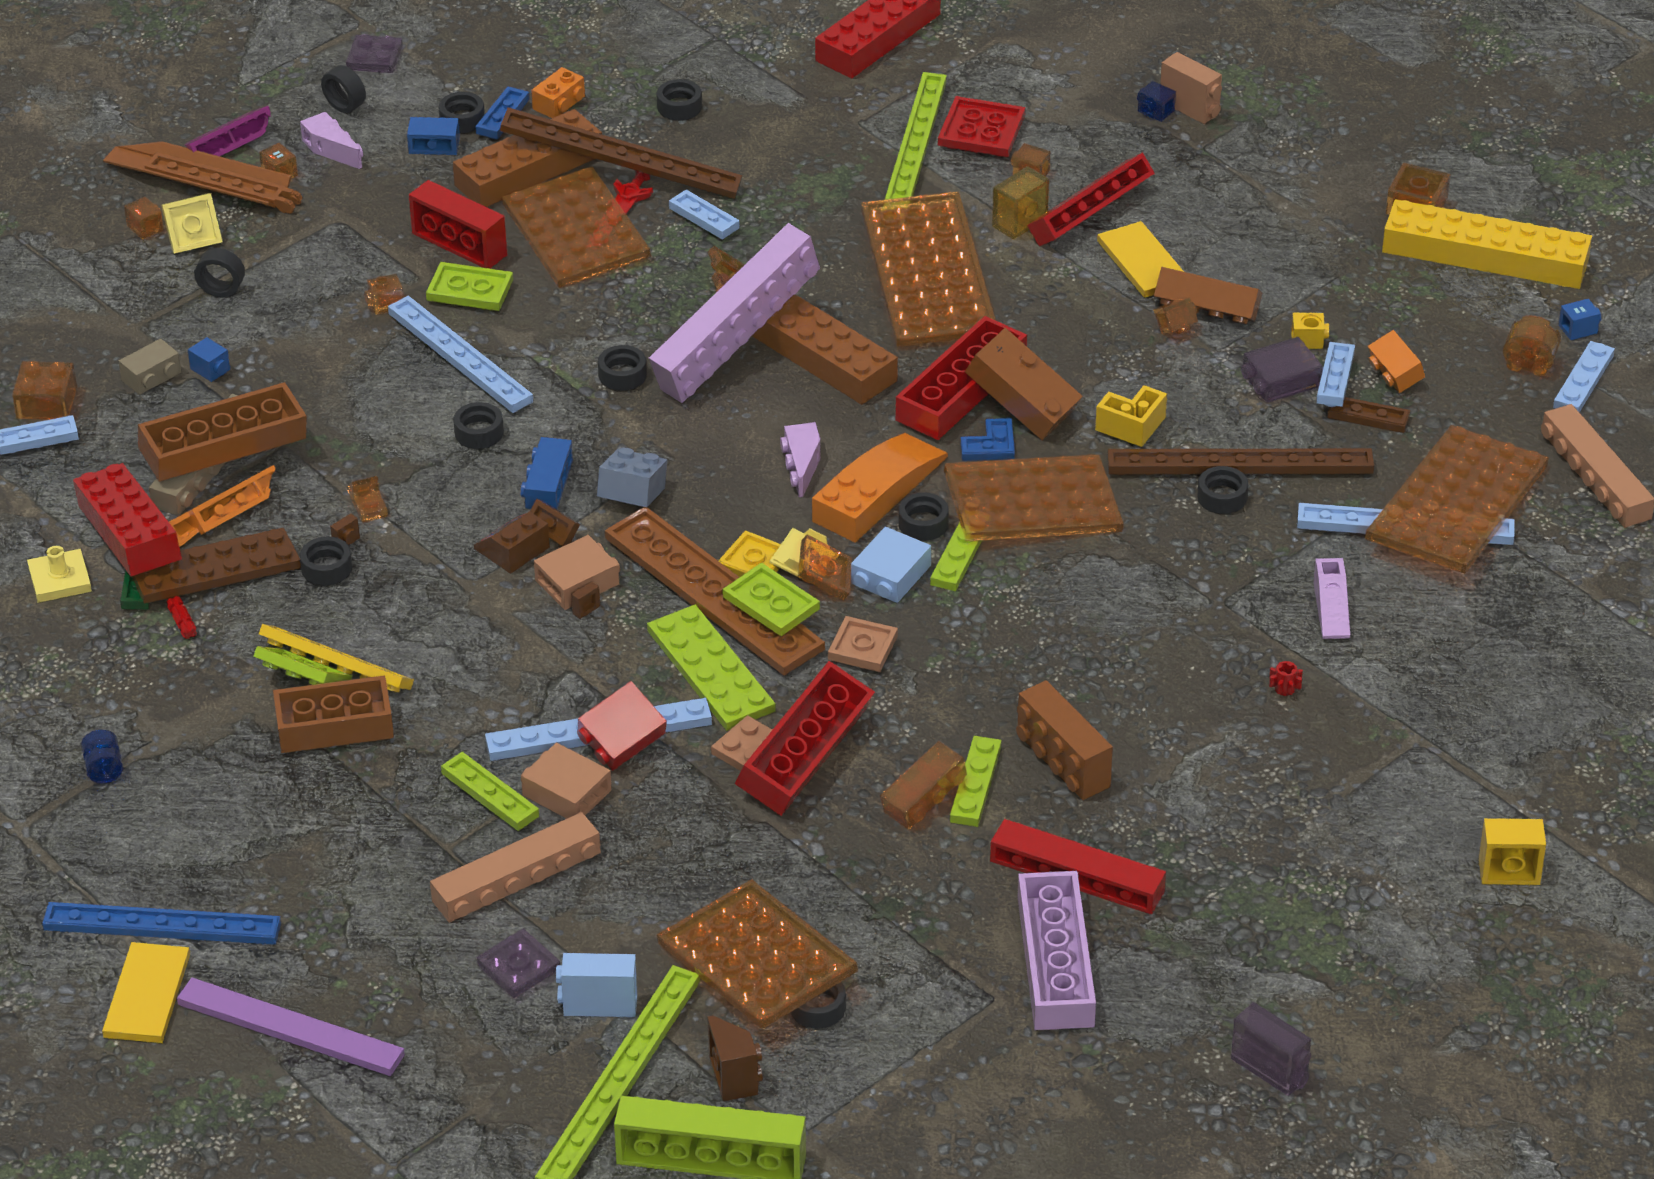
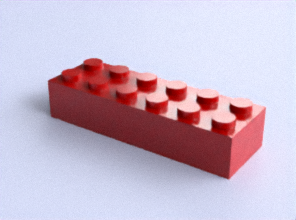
[815,0,941,79]
[895,316,1027,440]
[73,463,182,576]
[735,661,875,816]

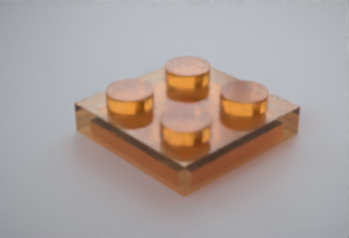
[798,534,852,600]

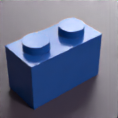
[407,117,460,155]

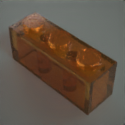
[880,741,967,830]

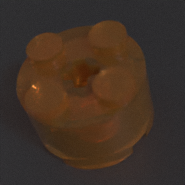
[1503,315,1561,376]

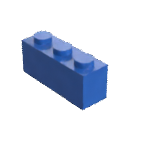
[521,437,573,510]

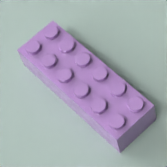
[1018,871,1096,1030]

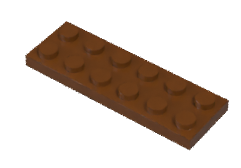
[131,527,301,604]

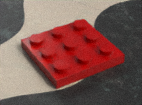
[938,96,1026,157]

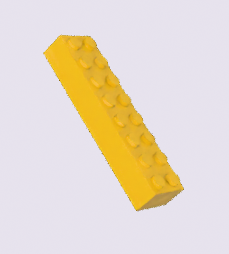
[1382,199,1592,289]

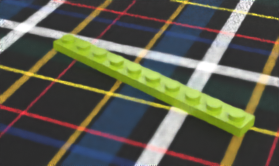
[879,72,947,227]
[535,965,700,1179]

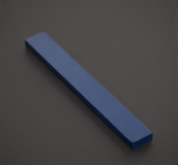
[42,902,281,945]

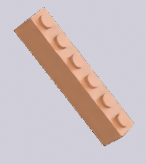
[1541,404,1654,528]
[430,812,601,923]

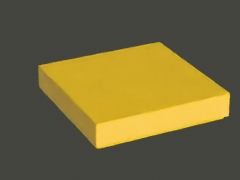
[718,530,781,577]

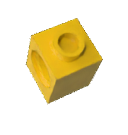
[1291,313,1329,349]

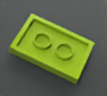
[426,262,513,311]
[723,562,820,636]
[253,646,352,685]

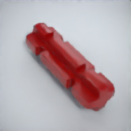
[167,596,197,639]

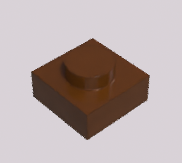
[330,513,360,545]
[571,581,600,619]

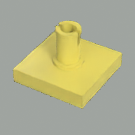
[161,193,223,254]
[27,546,92,603]

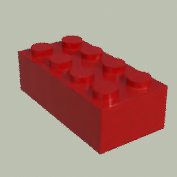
[409,180,507,269]

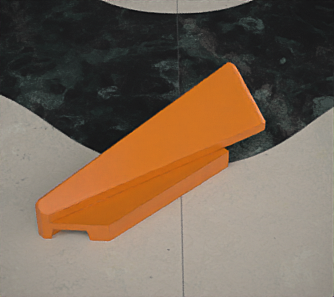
[169,465,276,547]

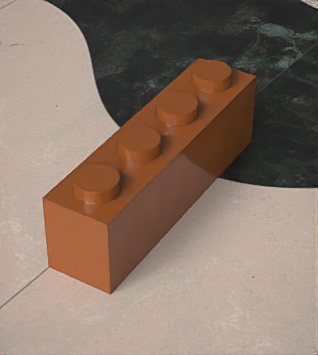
[1154,267,1263,325]

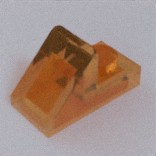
[707,246,745,289]
[347,476,388,523]

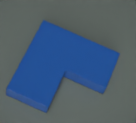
[961,418,1015,461]

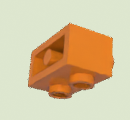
[531,67,585,118]
[1368,330,1425,393]

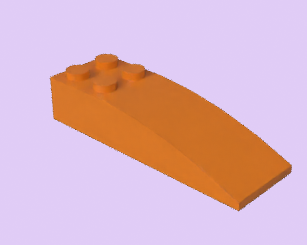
[812,433,948,543]

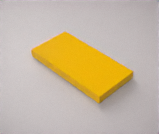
[1097,221,1184,298]
[102,942,190,1043]

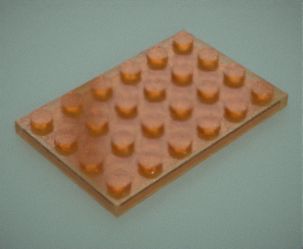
[502,167,651,288]
[944,454,1124,541]
[657,879,858,1029]

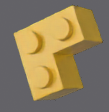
[1095,385,1167,447]

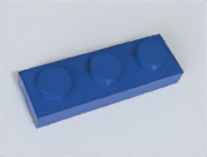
[476,87,530,139]

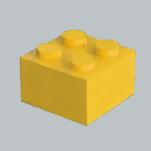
[1479,818,1546,885]

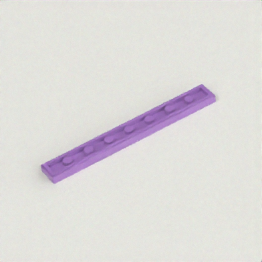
[177,978,405,1076]

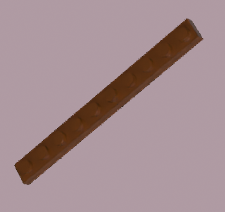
[500,107,742,199]
[1107,448,1374,475]

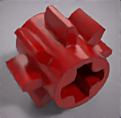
[1269,661,1303,696]

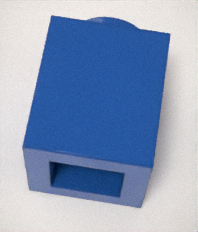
[1559,299,1601,340]
[188,337,230,382]

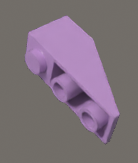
[300,112,363,169]
[780,422,820,497]
[1313,558,1350,639]

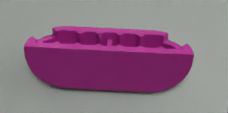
[185,106,271,156]

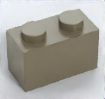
[119,339,182,395]

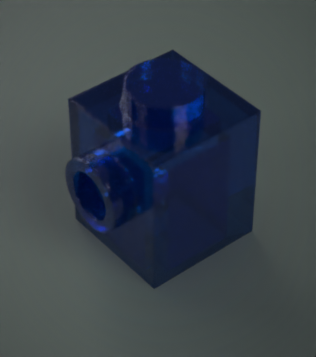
[1137,81,1176,122]

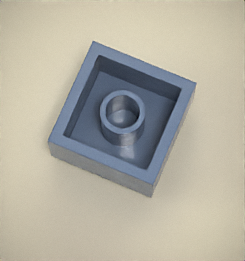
[597,448,667,507]

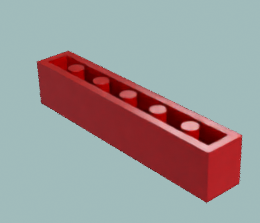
[1027,152,1155,247]
[990,819,1166,915]

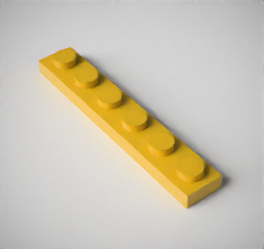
[259,624,414,693]

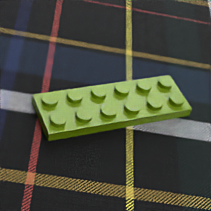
[647,604,776,731]

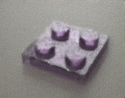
[346,34,403,73]
[477,928,561,998]

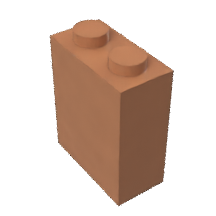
[1160,52,1222,124]
[534,535,620,610]
[521,742,612,819]

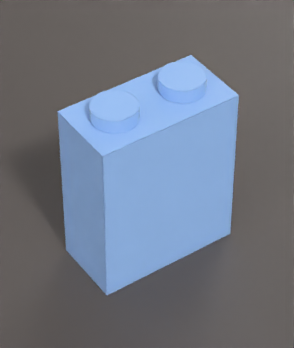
[851,527,931,603]
[556,953,638,1017]

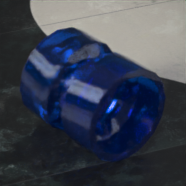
[81,729,123,783]

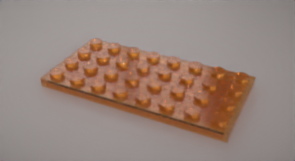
[861,191,995,346]
[1365,425,1549,574]

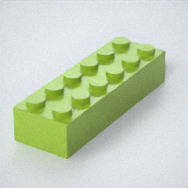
[614,1096,806,1179]

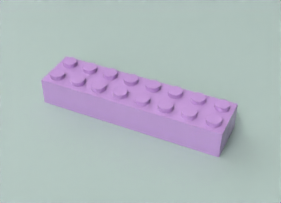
[649,223,820,403]

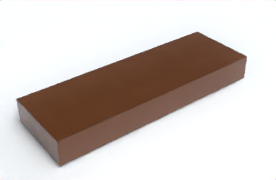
[1327,397,1410,433]

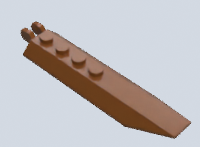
[103,141,303,214]

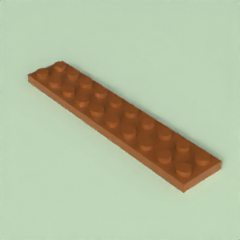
[605,507,825,675]

